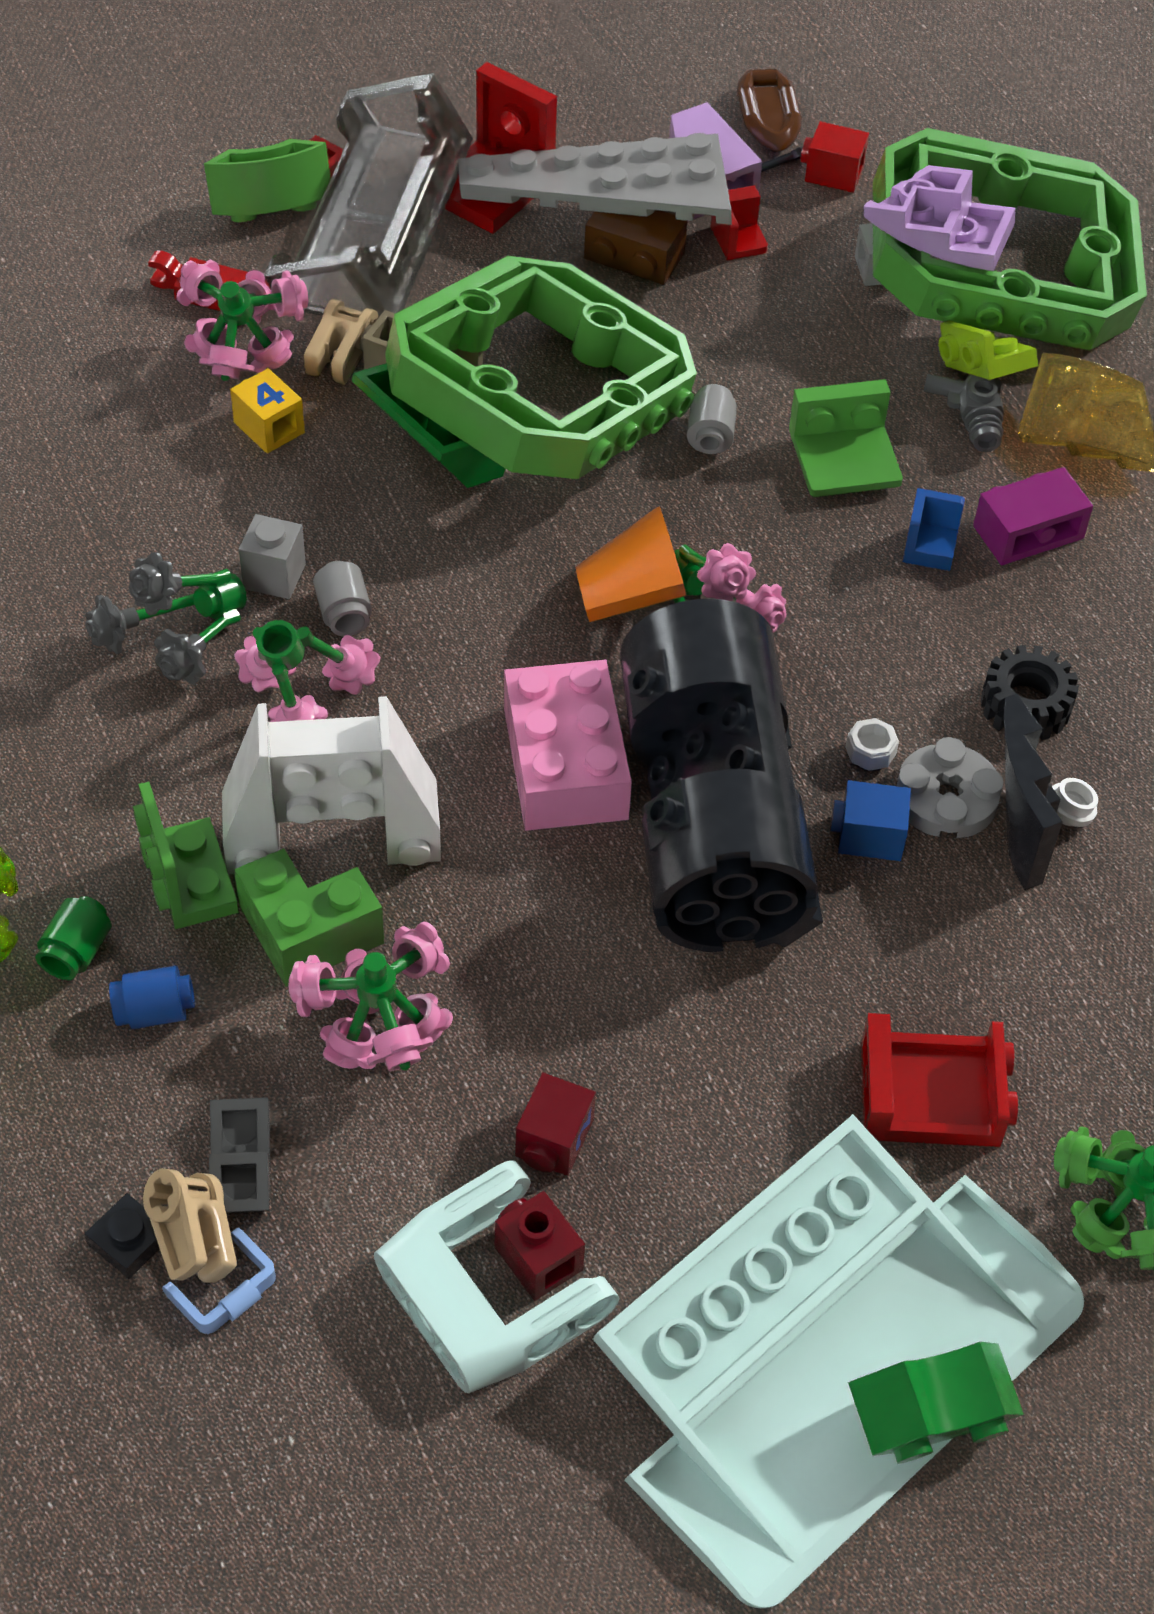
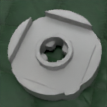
[897,737,1003,838]

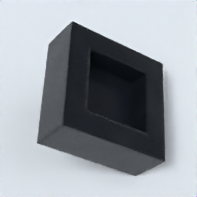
[84,1193,160,1279]

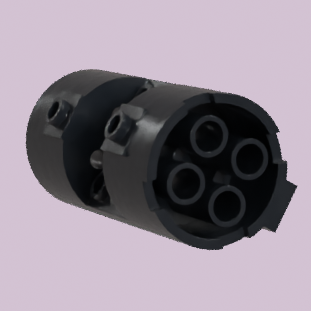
[620,599,823,952]

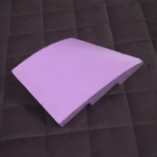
[864,165,1016,271]

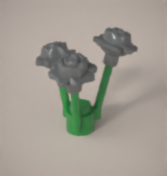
[85,552,247,685]

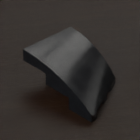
[1004,693,1063,890]

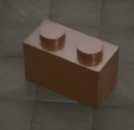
[584,210,688,285]

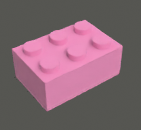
[504,660,632,831]

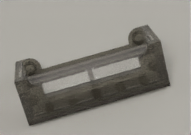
[264,73,473,316]

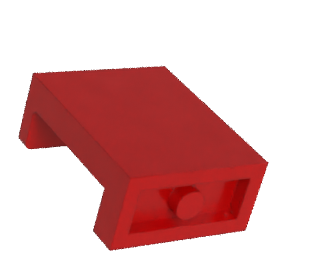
[861,1013,1018,1147]

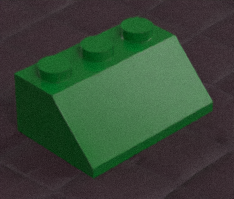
[351,363,505,488]

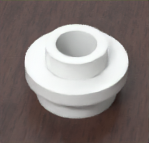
[1052,778,1098,827]

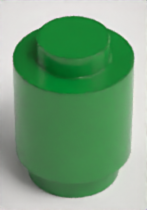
[35,896,112,980]

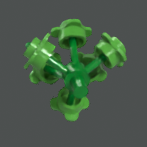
[1054,1126,1154,1271]

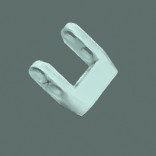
[374,1160,619,1394]

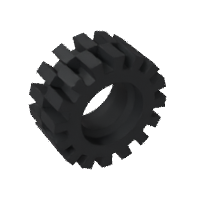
[981,645,1079,740]

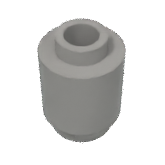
[687,384,737,454]
[313,561,372,636]

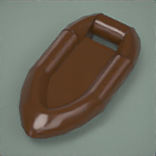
[737,69,802,152]

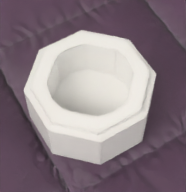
[845,718,899,771]

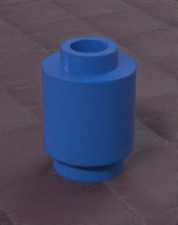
[109,965,195,1030]

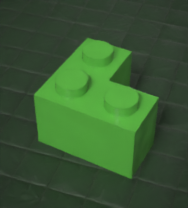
[234,848,384,987]

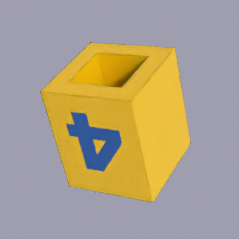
[230,368,305,454]

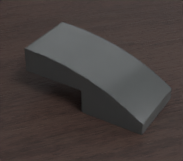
[209,1097,270,1214]

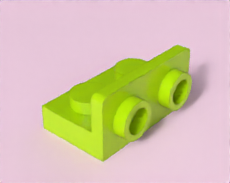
[938,320,1038,380]

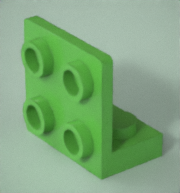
[789,379,903,497]
[132,781,239,930]

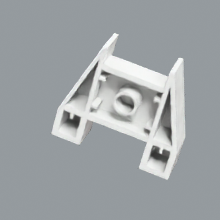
[222,696,441,874]

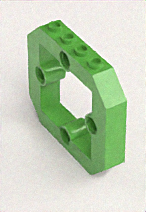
[873,128,1147,350]
[385,256,697,479]

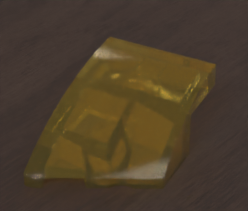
[1017,353,1154,472]

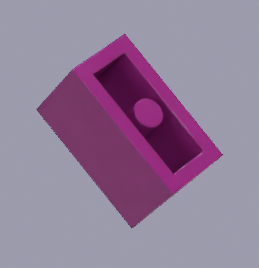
[973,467,1093,566]

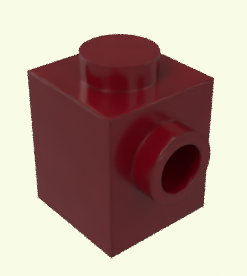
[494,1190,585,1301]

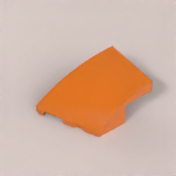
[575,506,686,622]

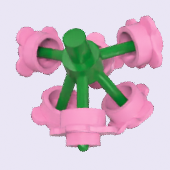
[176,260,309,381]
[288,922,453,1071]

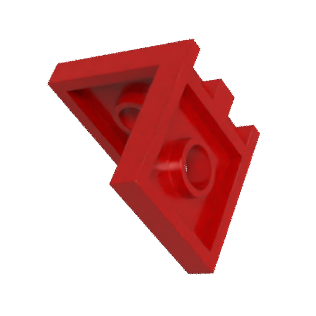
[424,62,557,234]

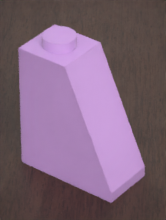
[669,102,762,219]

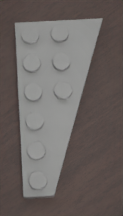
[458,133,732,225]

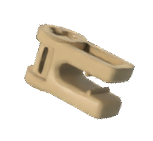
[304,299,379,385]
[143,1168,237,1283]

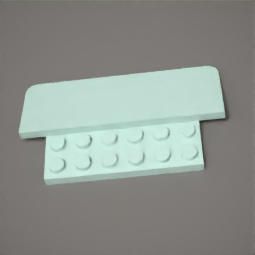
[593,1114,1084,1609]

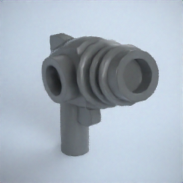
[924,374,1004,452]

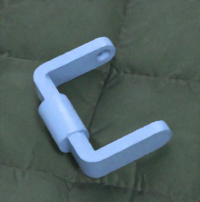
[162,1227,276,1334]

